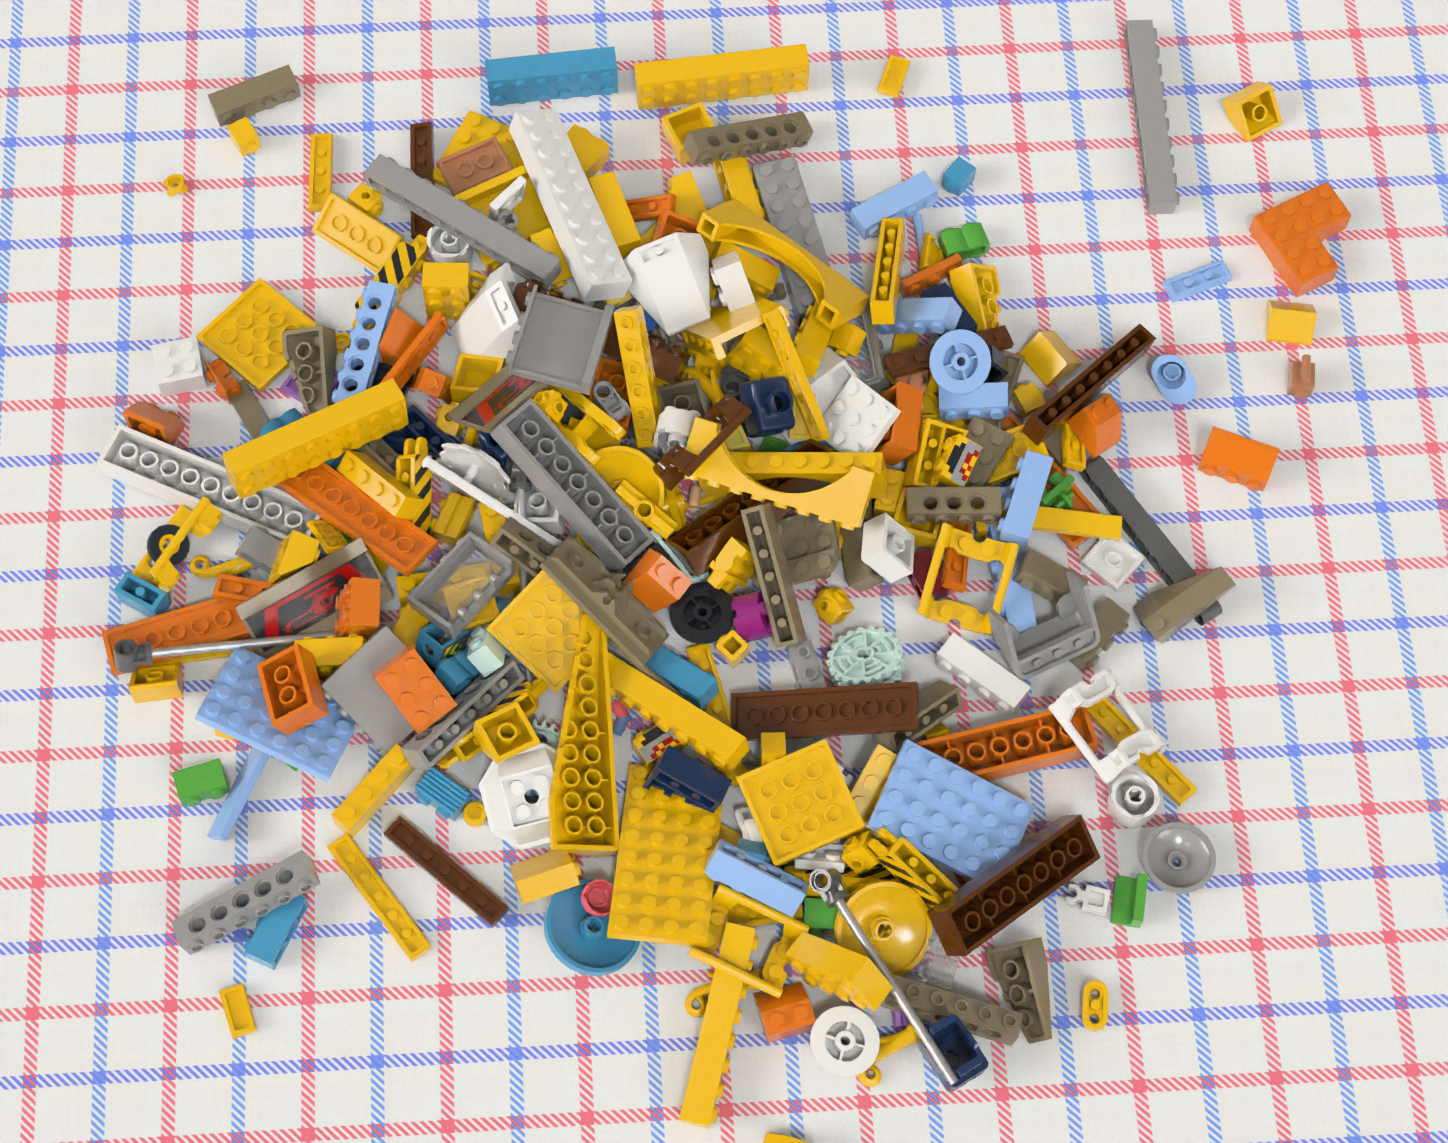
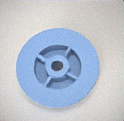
[929,329,991,394]

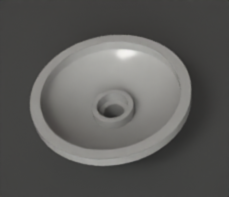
[1142,822,1216,894]

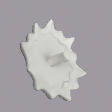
[434,443,511,499]

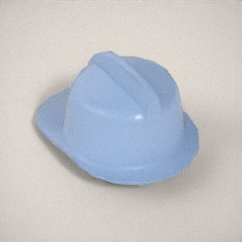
[1151,354,1197,405]

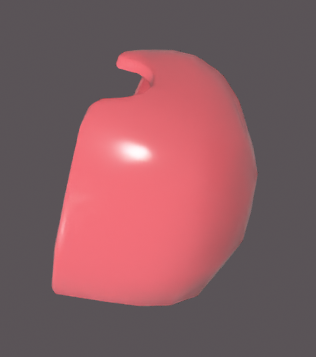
[581,879,613,917]

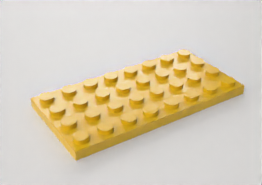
[607,764,723,948]

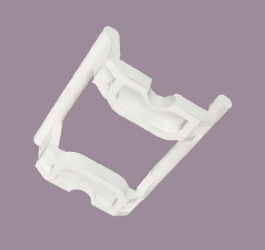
[1048,668,1167,785]

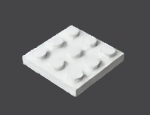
[823,374,902,452]

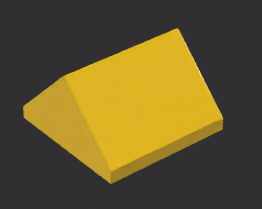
[1266,300,1317,346]
[1019,331,1082,388]
[128,662,183,703]

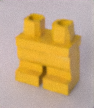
[707,537,755,594]

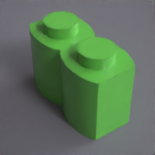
[938,222,990,261]

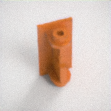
[204,359,241,405]

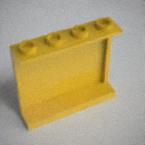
[452,165,554,272]
[681,294,790,360]

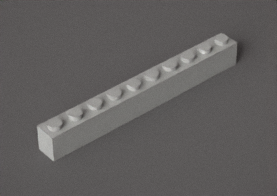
[1124,20,1180,215]
[364,154,561,289]

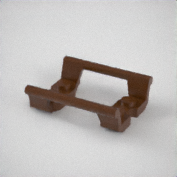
[653,394,752,491]

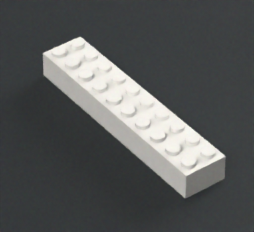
[509,108,632,302]
[97,424,324,540]

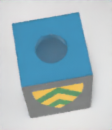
[415,613,470,669]

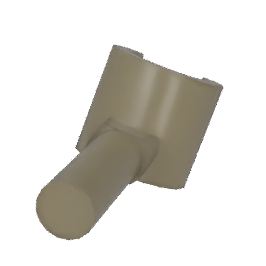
[766,283,787,301]

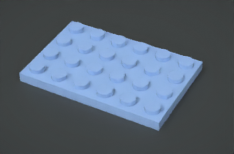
[195,649,356,783]
[866,739,1035,881]

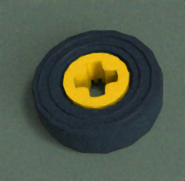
[147,524,190,566]

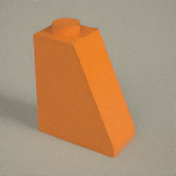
[410,367,452,404]

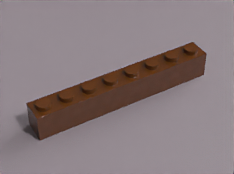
[1021,324,1156,446]

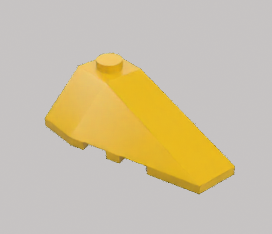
[949,262,1001,332]

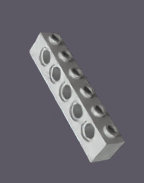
[401,659,525,770]
[171,850,321,955]

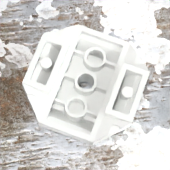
[479,743,557,850]

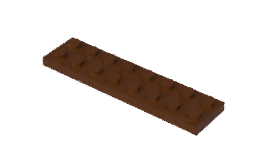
[731,681,919,741]

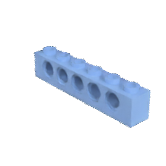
[332,280,398,404]

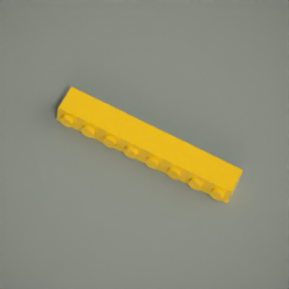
[608,652,750,771]
[679,922,759,1129]

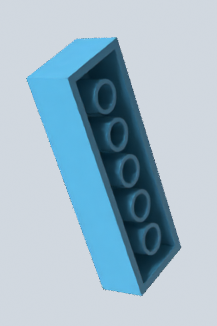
[485,46,618,106]

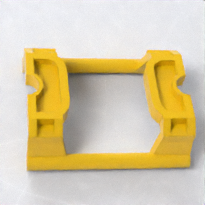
[132,496,223,592]
[917,523,1020,636]
[687,883,810,998]

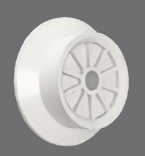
[810,1006,880,1077]

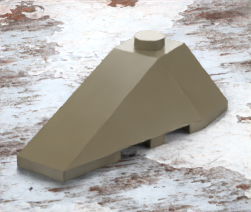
[282,325,337,416]
[1134,566,1236,644]
[985,937,1052,1044]

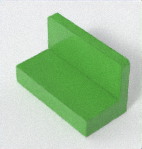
[1110,873,1148,928]

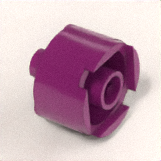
[731,590,773,643]

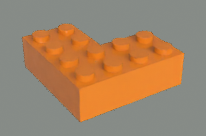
[1249,182,1352,298]

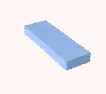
[1162,259,1233,303]

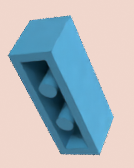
[646,646,719,710]
[244,895,309,970]

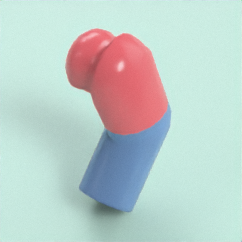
[611,700,630,736]

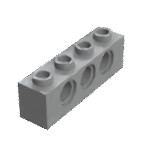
[787,640,833,741]

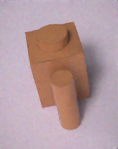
[1287,354,1315,398]

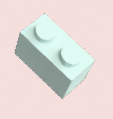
[467,622,506,677]

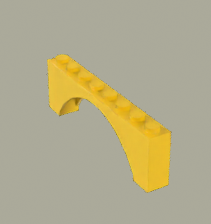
[527,171,707,289]
[696,198,870,330]
[679,417,878,531]
[698,452,889,498]

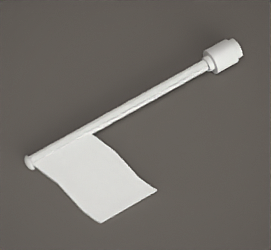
[422,455,609,570]

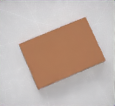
[436,136,514,196]

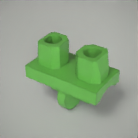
[1039,471,1075,510]

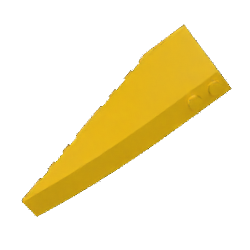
[548,614,619,857]

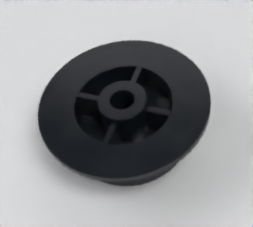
[669,583,735,644]

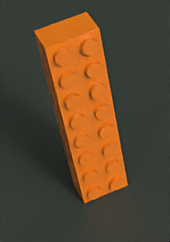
[899,707,1099,781]

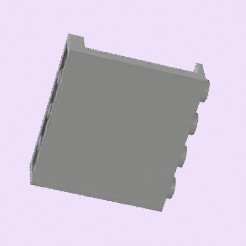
[505,284,615,395]
[320,623,451,754]

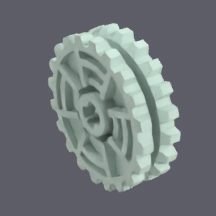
[826,626,906,686]

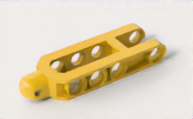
[547,385,627,467]

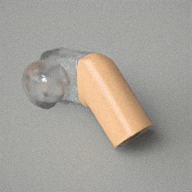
[688,485,707,519]

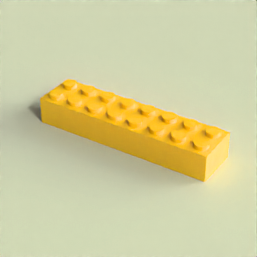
[634,44,810,110]
[222,378,409,500]

